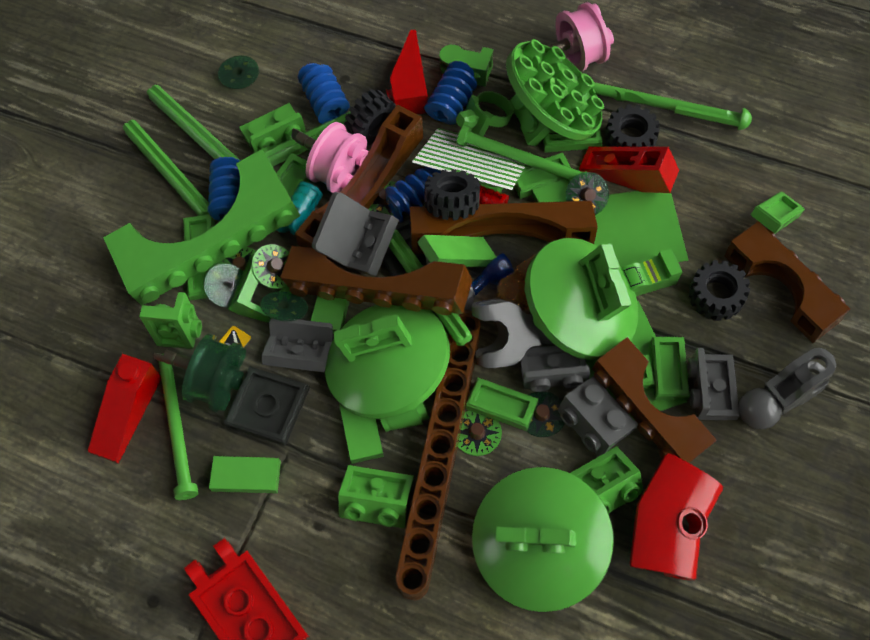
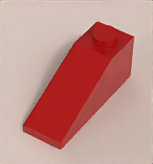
[386,29,428,114]
[579,147,679,193]
[88,354,161,464]

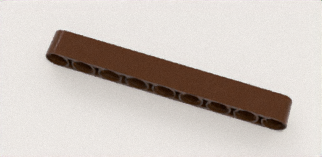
[396,310,480,600]

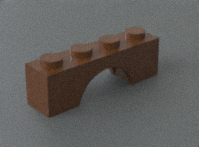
[724,221,850,343]
[592,337,717,463]

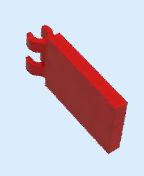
[184,537,309,640]

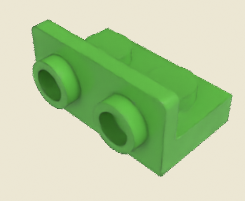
[239,103,306,153]
[139,292,202,349]
[570,446,644,514]
[338,465,414,528]

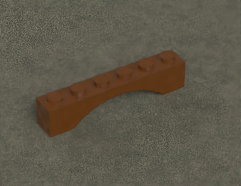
[295,105,424,259]
[410,201,598,255]
[280,246,473,316]

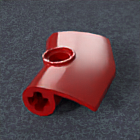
[629,453,723,581]

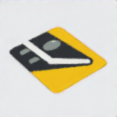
[216,326,251,358]

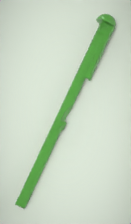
[593,82,752,130]

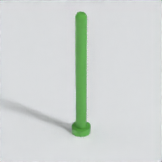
[457,125,592,185]
[158,353,198,500]

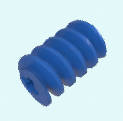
[424,61,477,125]
[297,63,350,125]
[208,157,241,221]
[385,166,441,223]

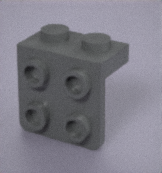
[312,192,399,277]

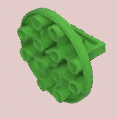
[506,39,604,146]
[524,238,639,360]
[325,305,450,419]
[472,467,614,612]

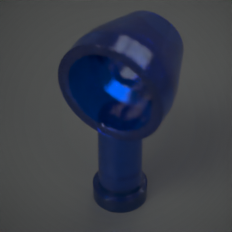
[471,253,516,297]

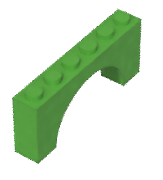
[103,149,301,306]

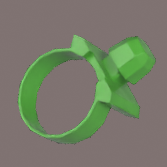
[456,91,514,136]

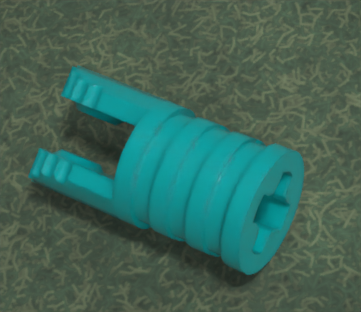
[277,181,323,235]

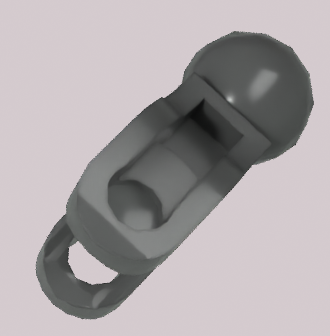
[471,298,554,368]
[738,348,836,429]

